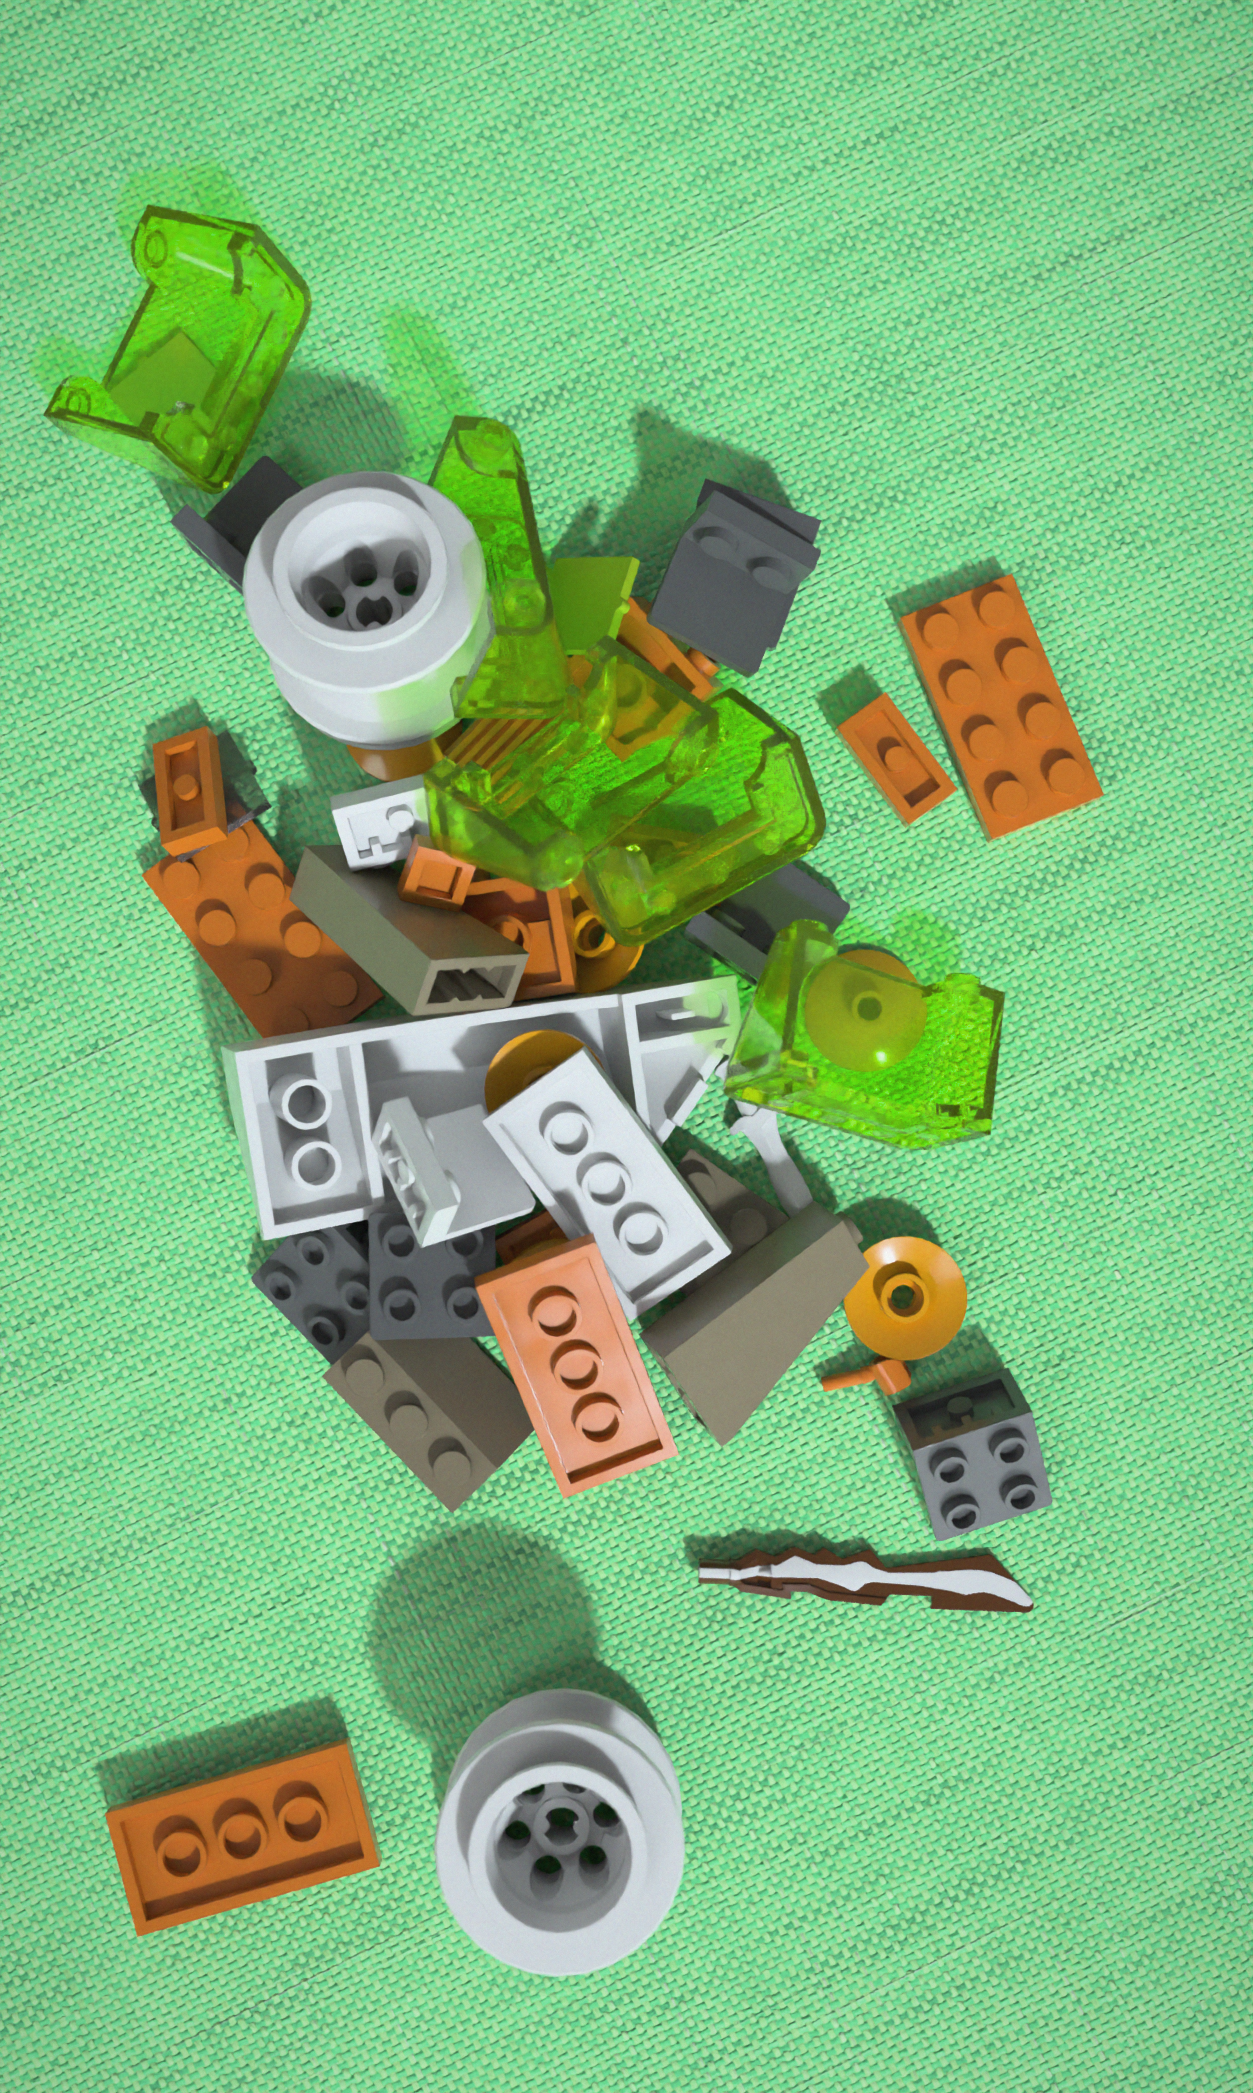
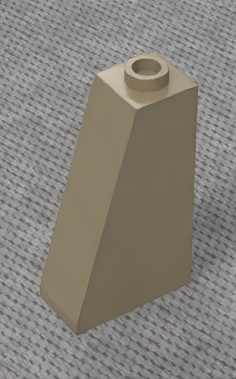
[289,845,530,1016]
[639,1201,870,1447]

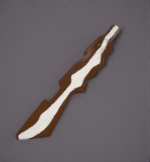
[698,1546,1034,1613]

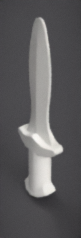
[714,1054,813,1218]

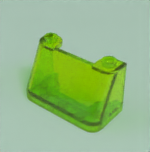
[43,204,312,495]
[427,415,574,719]
[422,634,720,892]
[522,687,826,947]
[723,919,1005,1150]

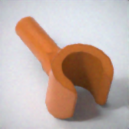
[821,1355,912,1396]

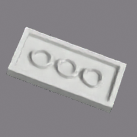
[482,1046,733,1321]

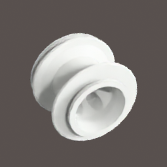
[242,471,498,750]
[434,1688,685,1977]

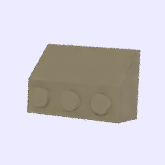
[322,1330,535,1513]

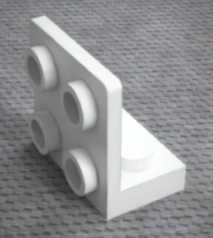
[330,767,472,872]
[371,1096,536,1248]

